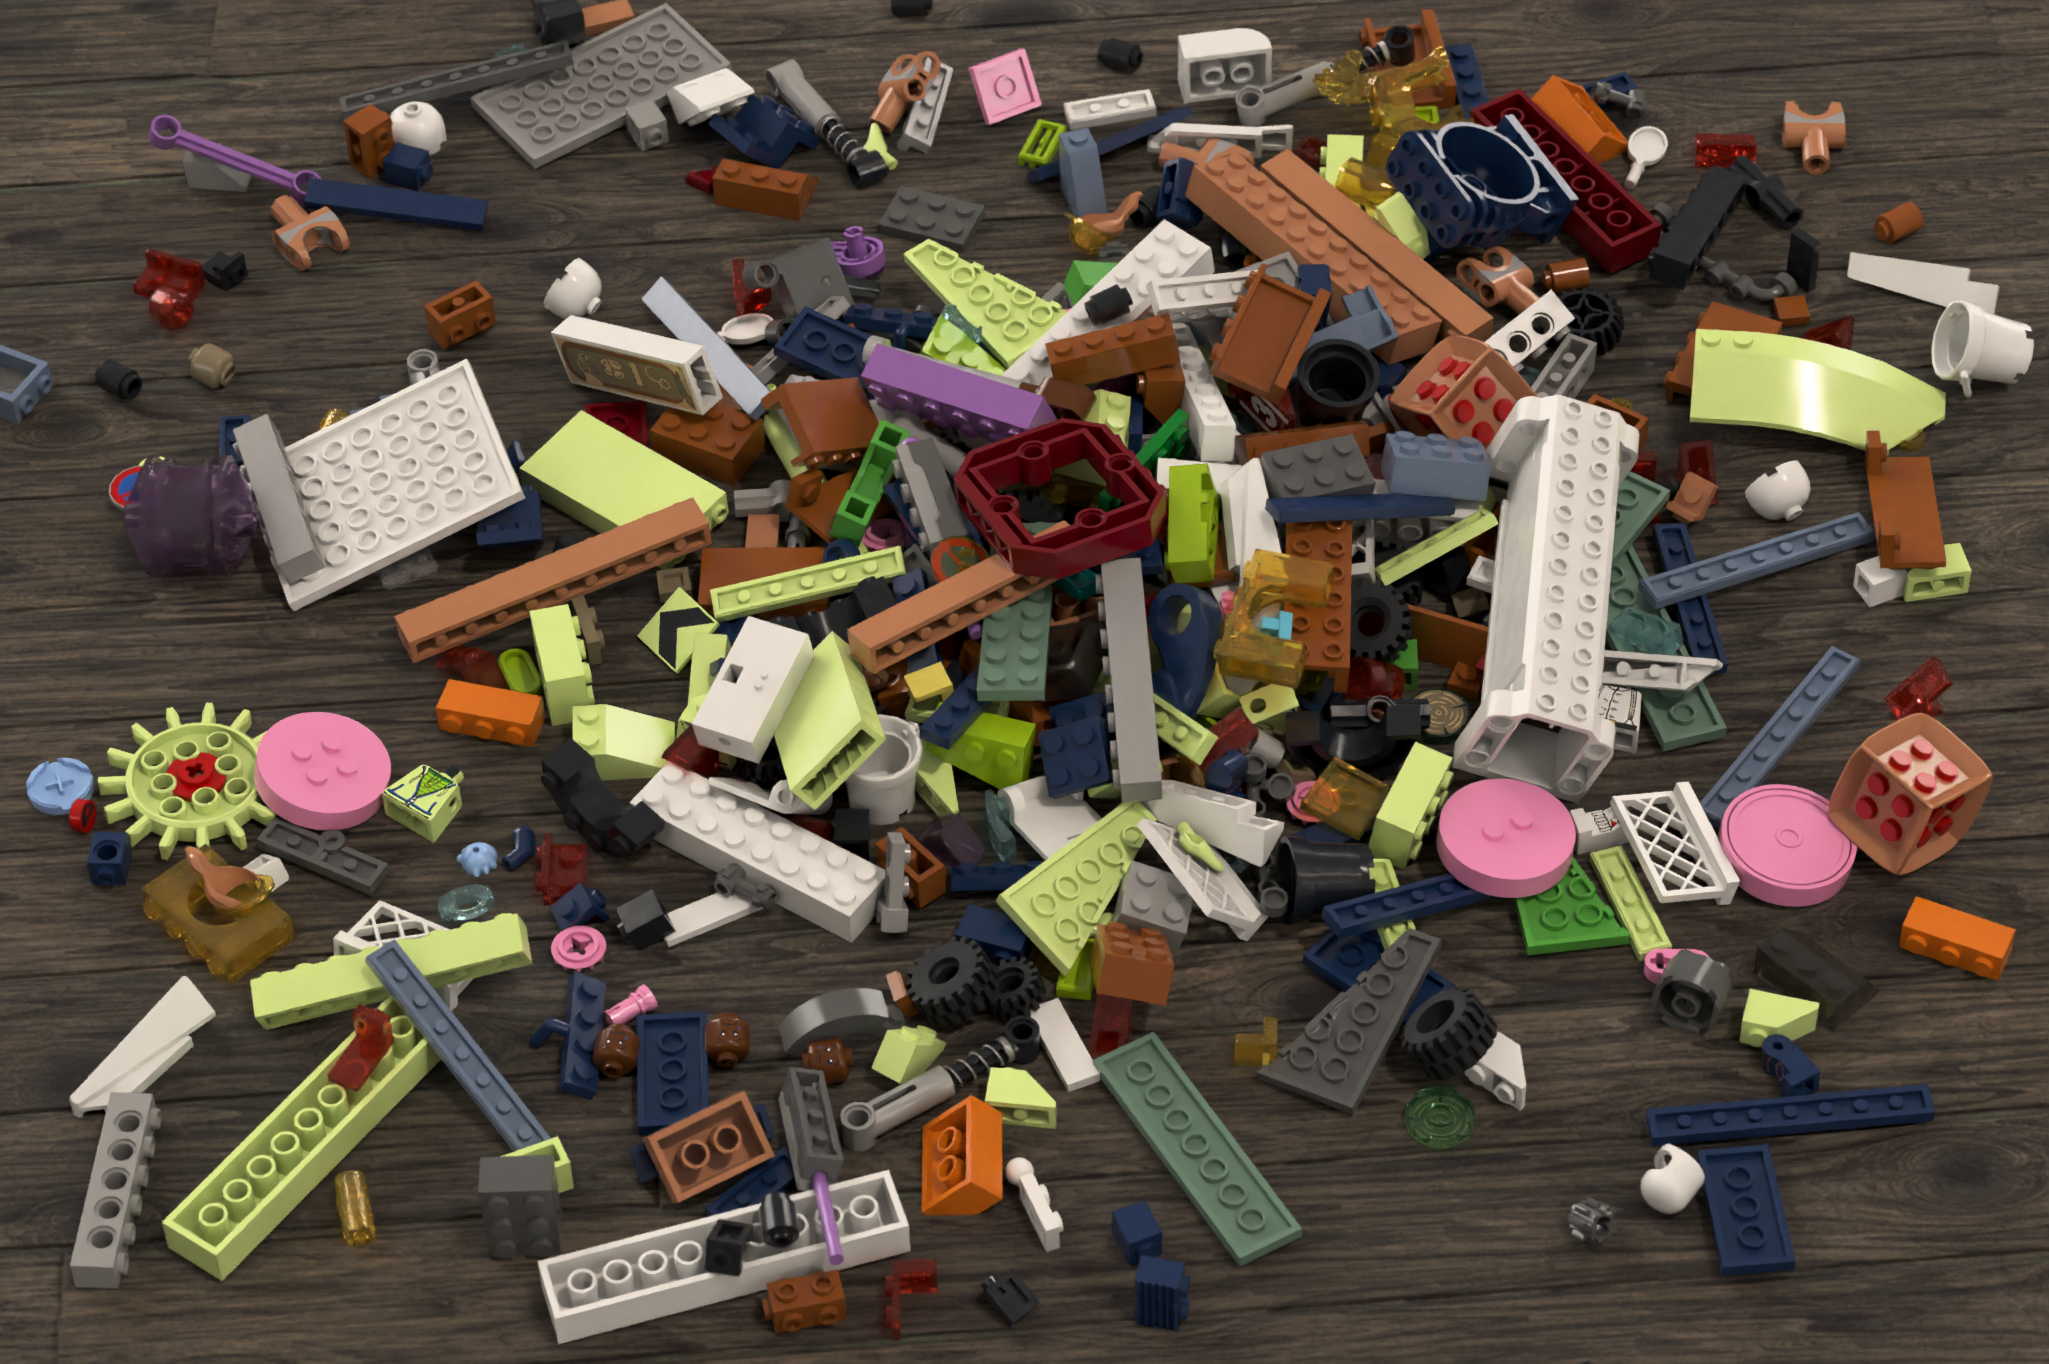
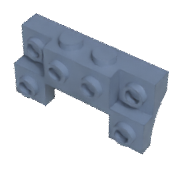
[1287,284,1399,389]

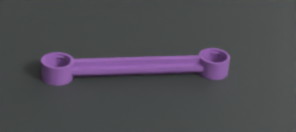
[149,115,321,205]

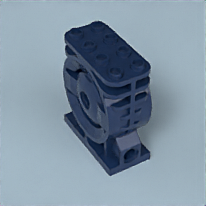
[1385,114,1579,249]

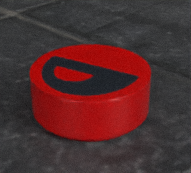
[69,799,96,833]

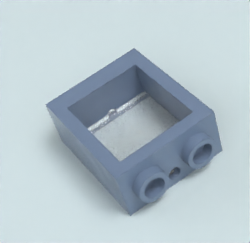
[0,345,54,424]

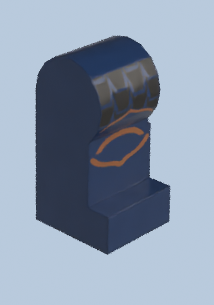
[1204,749,1248,799]
[1761,1034,1820,1097]

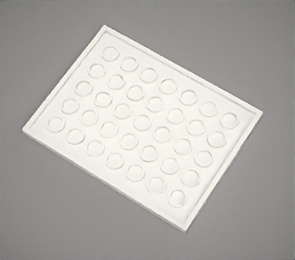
[240,359,525,611]

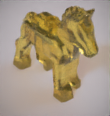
[1313,45,1475,148]

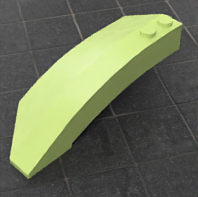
[1690,329,1946,455]

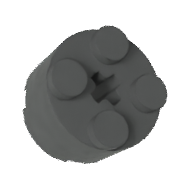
[1652,949,1732,1034]

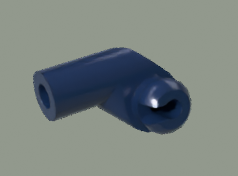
[501,826,536,872]

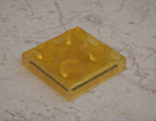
[1300,757,1391,840]

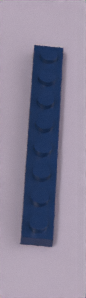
[1645,1084,1935,1146]

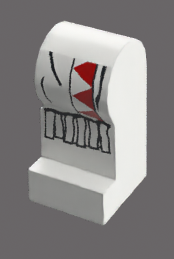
[1570,807,1630,855]

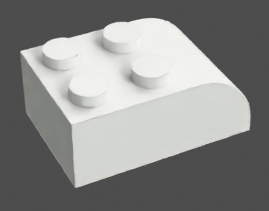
[1178,28,1272,103]

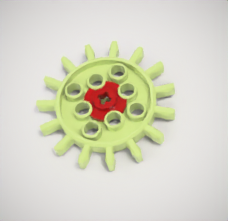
[98,703,276,860]

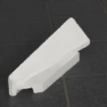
[1147,123,1294,158]
[1847,252,2000,314]
[1220,458,1288,600]
[1602,650,1723,692]
[1140,780,1284,867]
[70,976,216,1118]

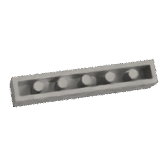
[233,414,325,583]

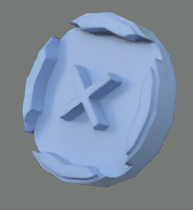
[27,757,94,815]

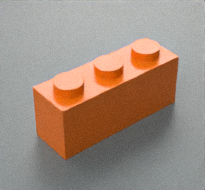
[436,679,546,747]
[1899,896,2016,981]

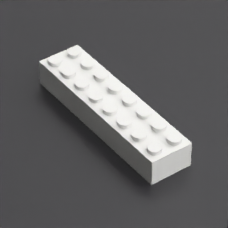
[630,760,885,943]

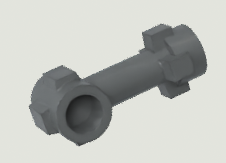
[1591,81,1648,119]
[714,863,778,910]

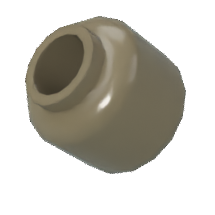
[188,343,236,389]

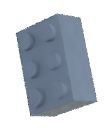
[1381,431,1491,501]

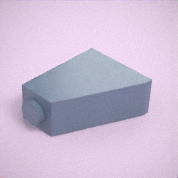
[1059,127,1108,226]

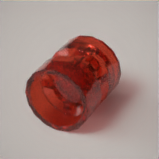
[1345,656,1405,700]

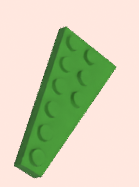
[1513,856,1630,955]

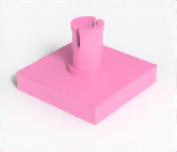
[969,48,1042,125]

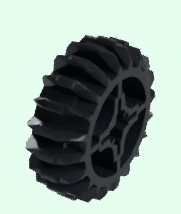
[1541,286,1624,356]

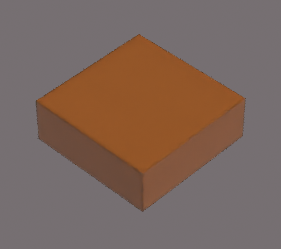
[1773,295,1810,327]
[886,970,919,1019]

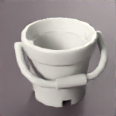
[1931,299,2034,398]
[844,714,923,825]

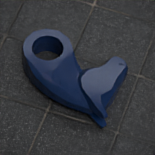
[1148,583,1221,721]

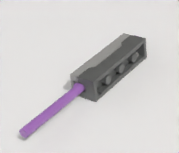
[892,437,982,640]
[778,1067,844,1265]

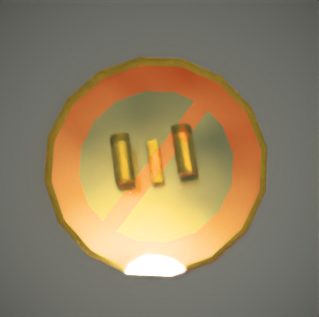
[930,536,990,583]

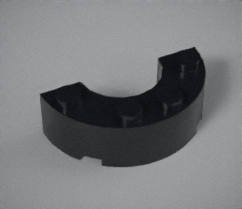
[530,0,586,47]
[768,576,896,650]
[1286,704,1421,782]
[541,738,666,858]

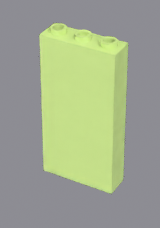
[519,410,729,570]
[774,631,886,810]

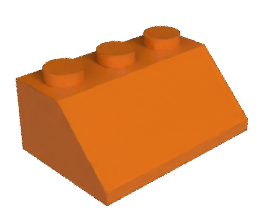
[1531,75,1628,165]
[922,1095,1003,1216]

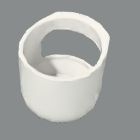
[1641,1144,1705,1214]

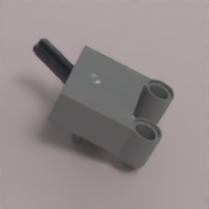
[742,237,881,346]

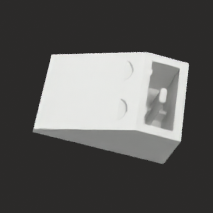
[666,68,754,126]

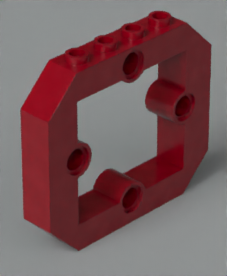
[954,418,1169,580]

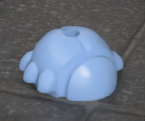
[457,842,498,877]

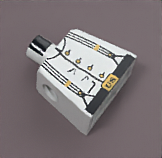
[1597,683,1641,754]

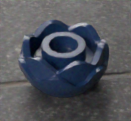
[822,539,860,563]

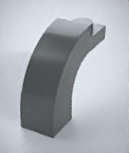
[778,988,906,1057]

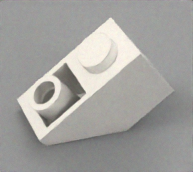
[1464,1031,1526,1111]

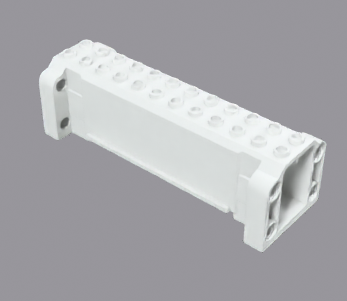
[1452,394,1640,803]

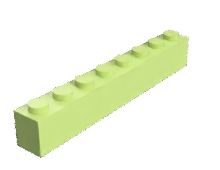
[250,913,532,1030]

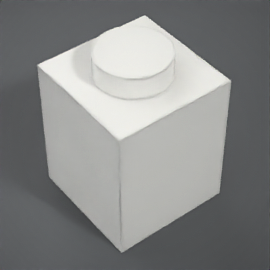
[1853,556,1907,607]

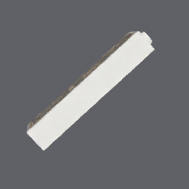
[551,315,723,415]

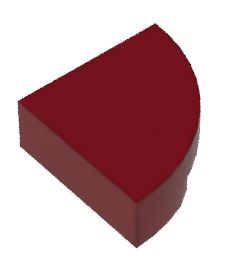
[685,167,718,194]

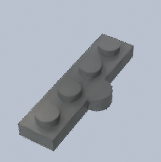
[256,817,390,895]

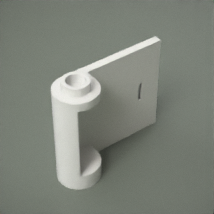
[997,775,1102,861]
[708,777,833,815]

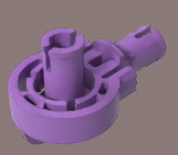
[830,226,886,279]

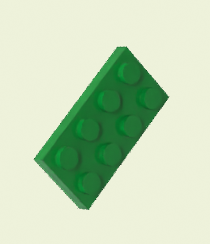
[1098,408,1190,512]

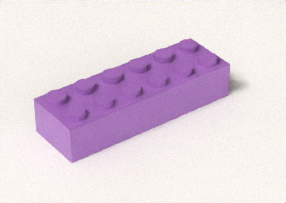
[861,343,1057,443]

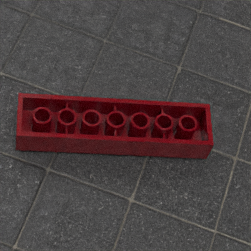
[1470,88,1662,274]

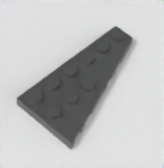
[1257,928,1442,1115]

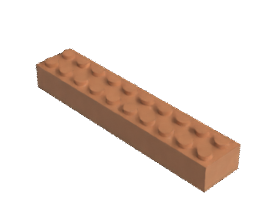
[1185,153,1442,365]

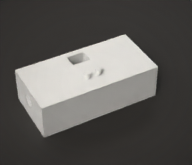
[692,616,815,764]

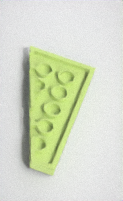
[903,239,1067,369]
[995,801,1157,976]

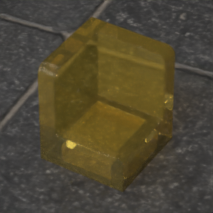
[1234,1017,1278,1066]

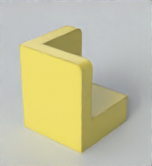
[904,662,954,702]

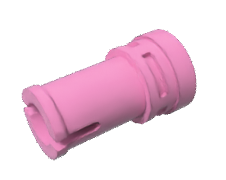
[603,984,658,1025]

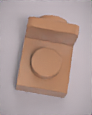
[1665,472,1718,524]

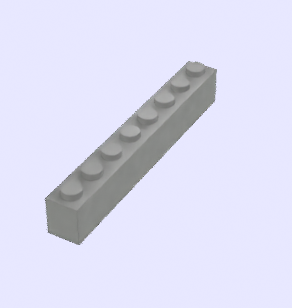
[1095,557,1162,802]

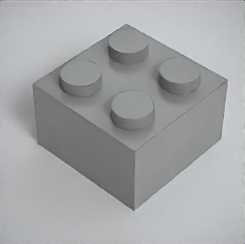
[1112,860,1193,957]

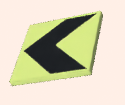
[637,587,720,674]

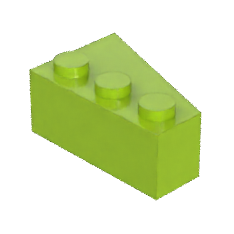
[919,313,1006,376]
[1164,463,1221,584]
[926,702,1036,789]

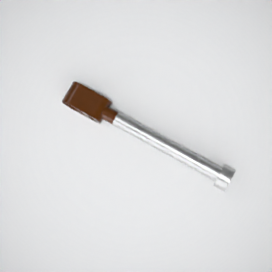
[862,335,1097,421]

